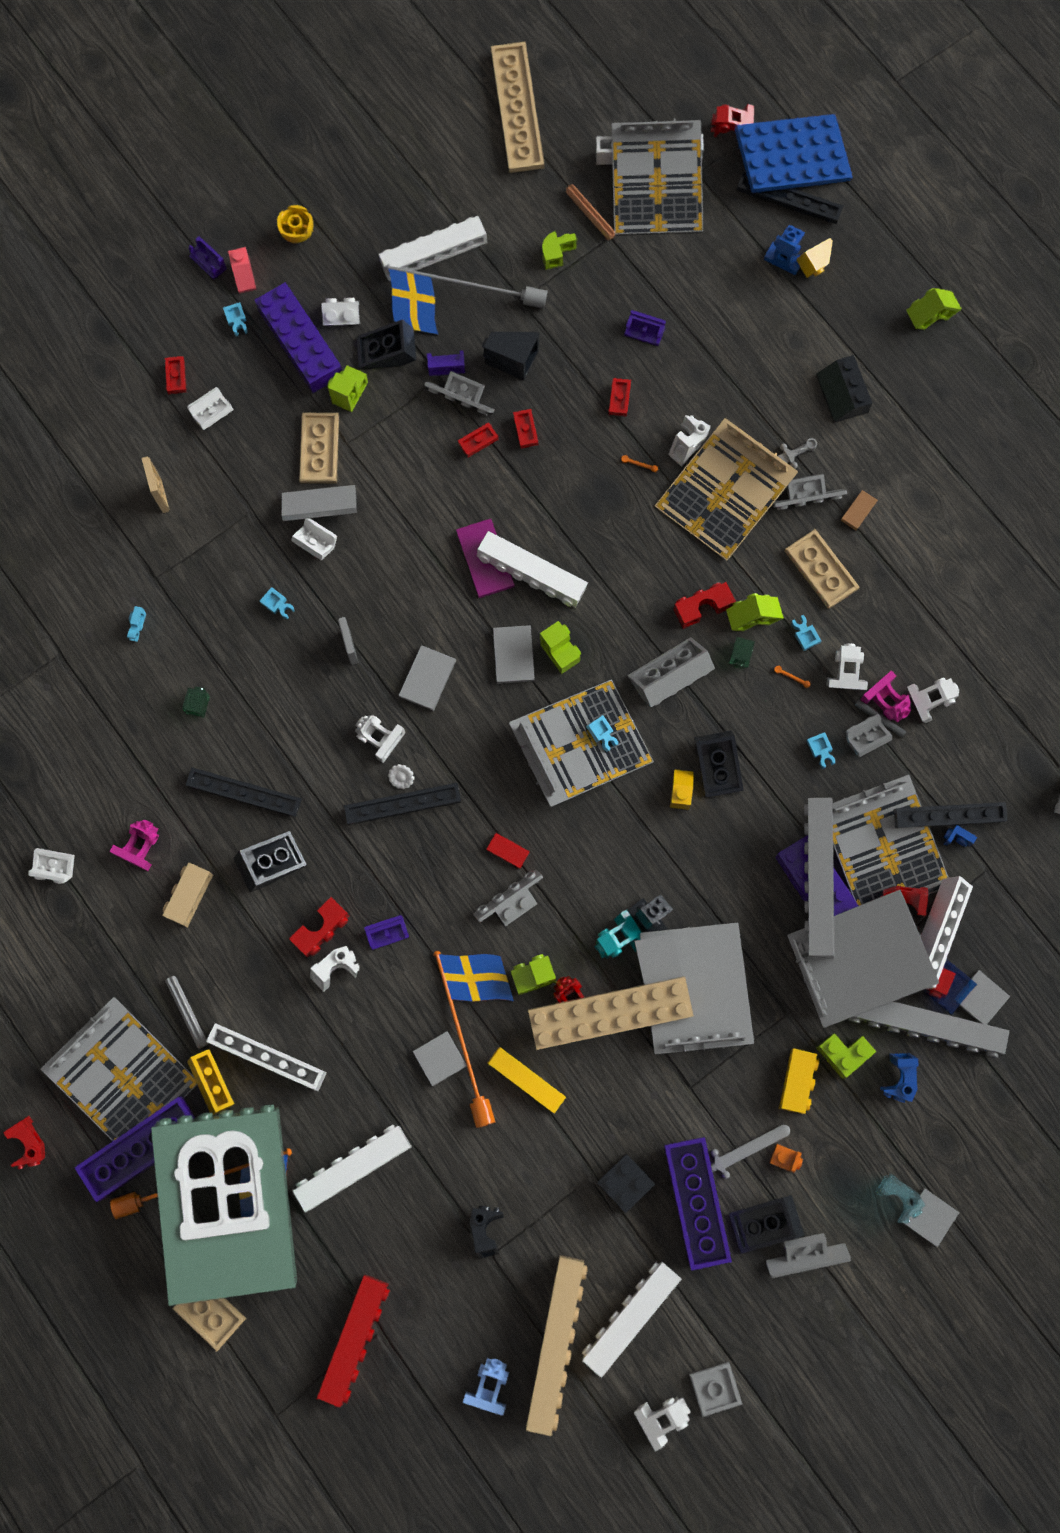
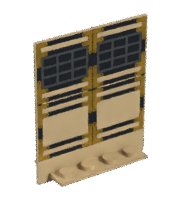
[655,418,798,560]

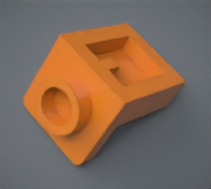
[770,1144,803,1173]

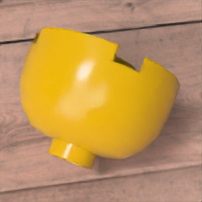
[277,205,313,243]

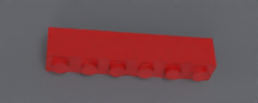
[317,1275,390,1407]

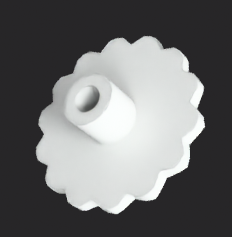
[388,764,414,790]

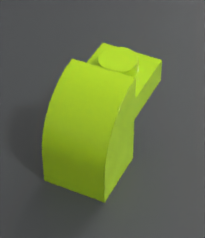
[542,231,577,270]

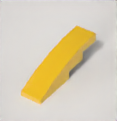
[488,1047,566,1113]

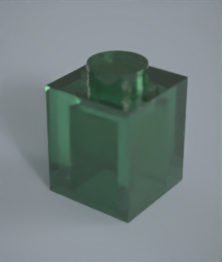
[729,637,755,669]
[182,687,210,718]

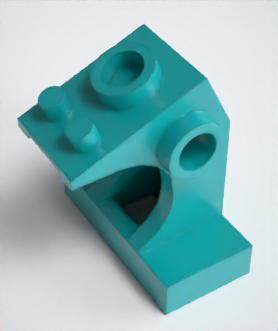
[594,909,642,959]

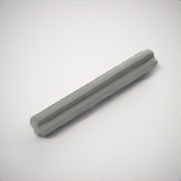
[165,976,208,1049]

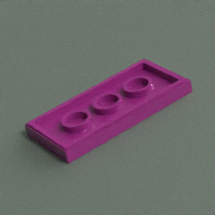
[456,519,514,598]

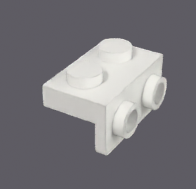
[322,298,360,325]
[187,387,233,430]
[292,518,337,561]
[28,848,75,884]

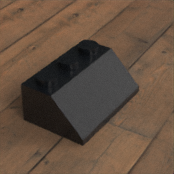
[816,355,872,423]

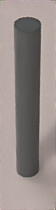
[855,700,906,738]

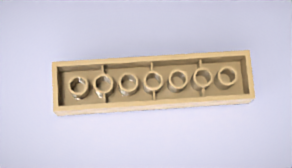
[526,1255,587,1436]

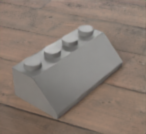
[628,637,715,707]

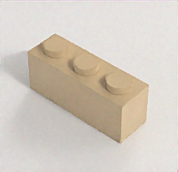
[162,863,213,928]

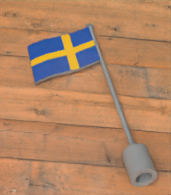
[385,264,548,335]

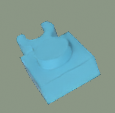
[223,302,247,336]
[260,587,295,619]
[127,606,146,642]
[791,615,821,651]
[586,715,618,752]
[806,732,835,769]

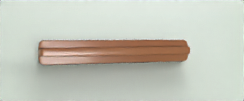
[566,184,615,240]

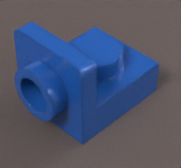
[943,825,977,847]

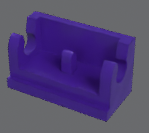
[189,236,227,280]
[625,310,666,346]
[427,351,465,376]
[364,915,410,950]

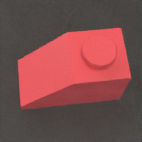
[228,247,256,293]

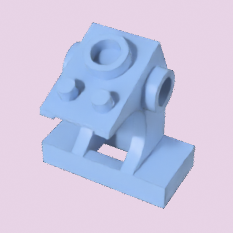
[463,1358,509,1416]

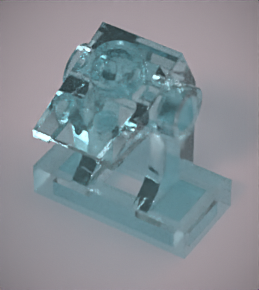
[875,1174,926,1224]

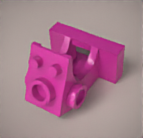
[861,671,911,722]
[110,820,159,871]

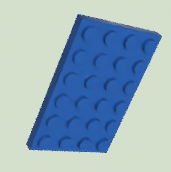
[735,114,853,193]

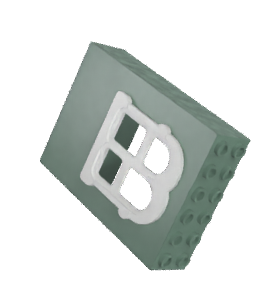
[151,1105,297,1306]

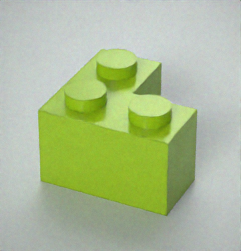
[906,288,962,330]
[327,366,368,412]
[726,593,783,631]
[540,621,581,674]
[511,954,556,995]
[816,1033,876,1079]

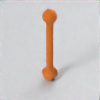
[621,455,658,472]
[774,666,811,688]

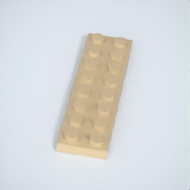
[491,42,544,173]
[528,976,694,1050]

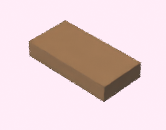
[841,490,878,531]

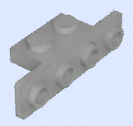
[424,372,495,415]
[771,474,847,510]
[473,870,543,926]
[766,1233,851,1278]

